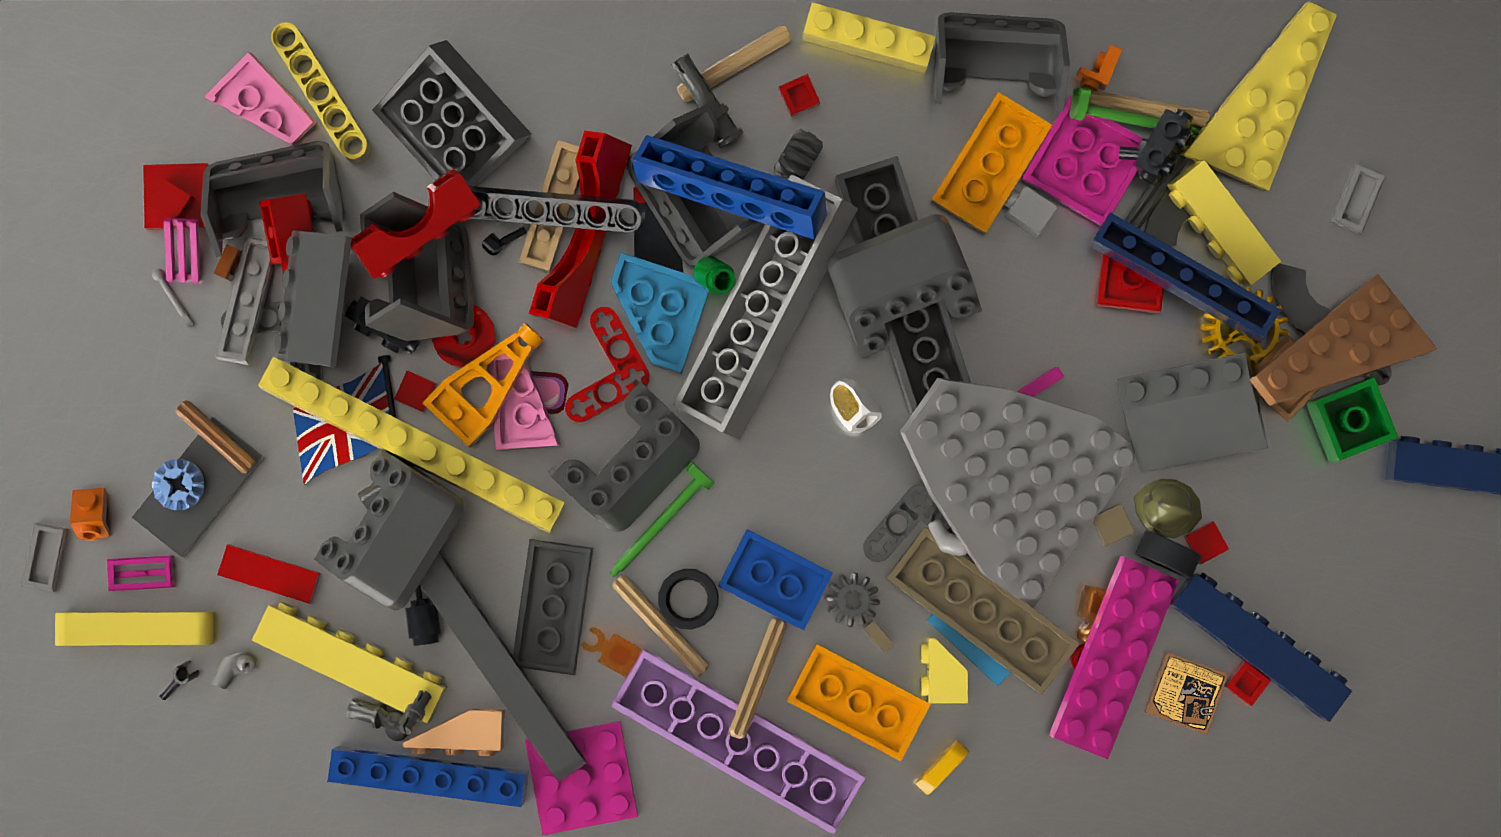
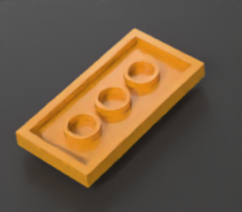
[931,92,1052,234]
[786,643,931,761]

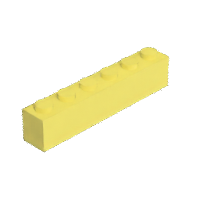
[252,602,448,723]

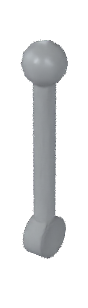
[152,269,194,327]

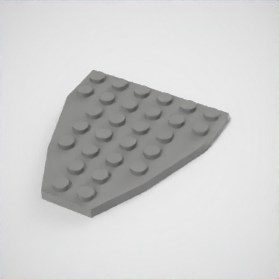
[900,378,1137,608]

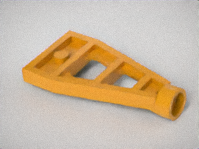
[423,323,544,447]

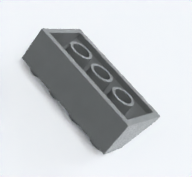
[275,231,352,367]

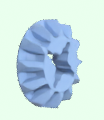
[151,459,204,510]

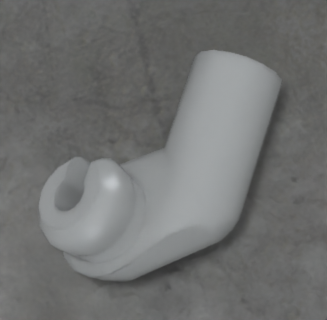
[928,518,968,556]
[211,651,256,689]

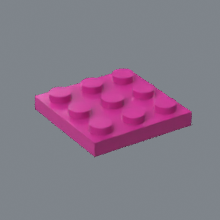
[1021,96,1143,226]
[525,721,638,835]

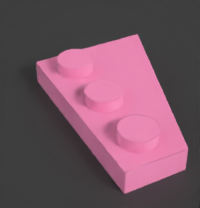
[204,52,317,145]
[489,354,561,450]

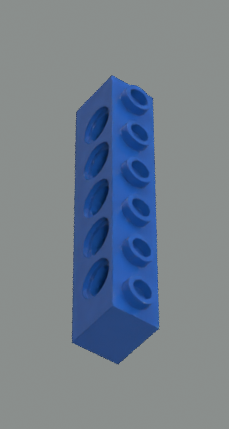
[632,135,827,239]
[327,746,529,807]

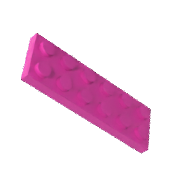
[1049,556,1179,759]

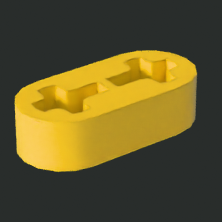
[915,740,969,795]

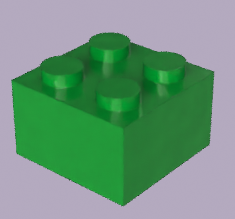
[1306,377,1398,462]

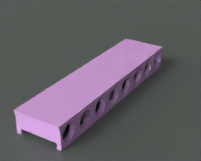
[611,648,866,835]

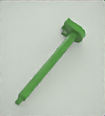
[1070,87,1200,135]
[610,461,715,577]

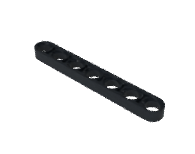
[428,186,645,232]

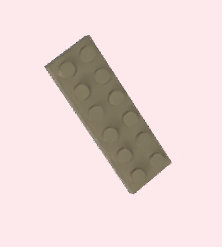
[886,527,1080,695]

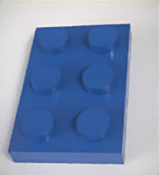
[718,529,833,630]

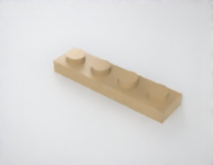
[519,140,579,272]

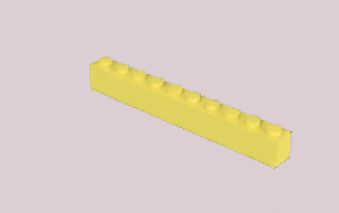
[258,357,565,534]

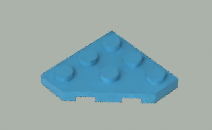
[610,252,709,374]

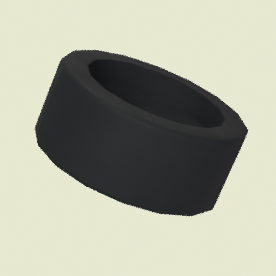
[1135,531,1201,579]
[658,569,719,630]

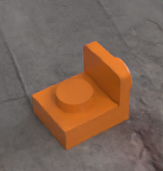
[1075,44,1122,91]

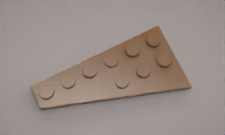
[1250,274,1437,406]

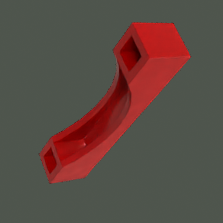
[529,130,632,328]

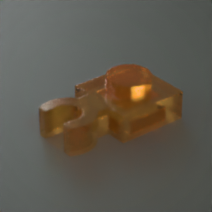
[1077,585,1107,641]
[581,627,642,677]

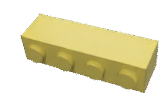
[803,2,936,74]
[1167,160,1281,285]

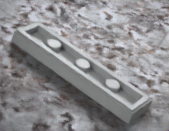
[215,237,274,365]

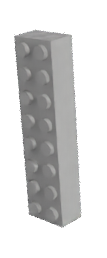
[673,174,858,439]

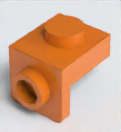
[70,488,110,541]

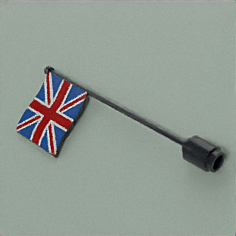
[293,355,441,646]

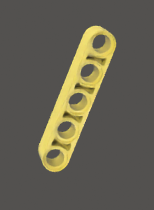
[271,22,372,164]
[55,612,214,646]

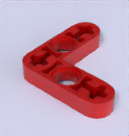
[565,307,650,423]

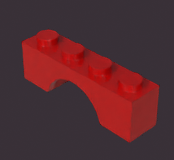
[351,168,481,279]

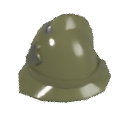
[1133,479,1202,538]

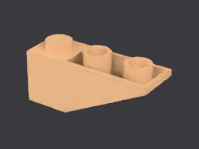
[403,708,505,756]

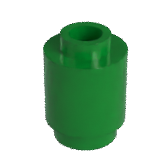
[693,256,736,295]

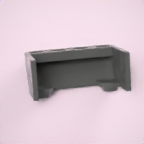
[934,12,1070,111]
[201,141,343,257]

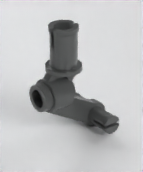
[347,690,431,741]

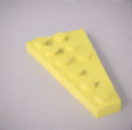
[1180,2,1337,191]

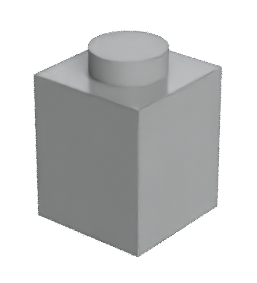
[1005,186,1058,237]

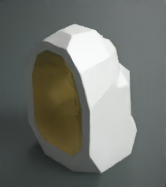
[830,378,882,432]

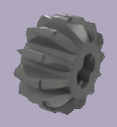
[774,128,823,180]
[825,572,880,627]

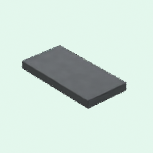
[132,417,264,557]
[513,539,594,675]

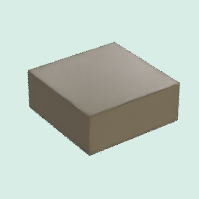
[1094,504,1135,546]
[863,620,895,653]

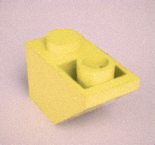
[921,637,968,703]

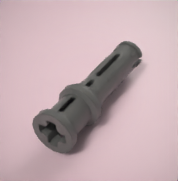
[671,53,743,147]

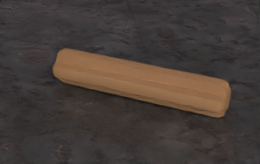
[175,400,256,474]

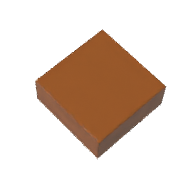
[214,244,242,282]

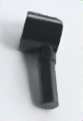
[482,226,527,256]
[159,661,199,700]

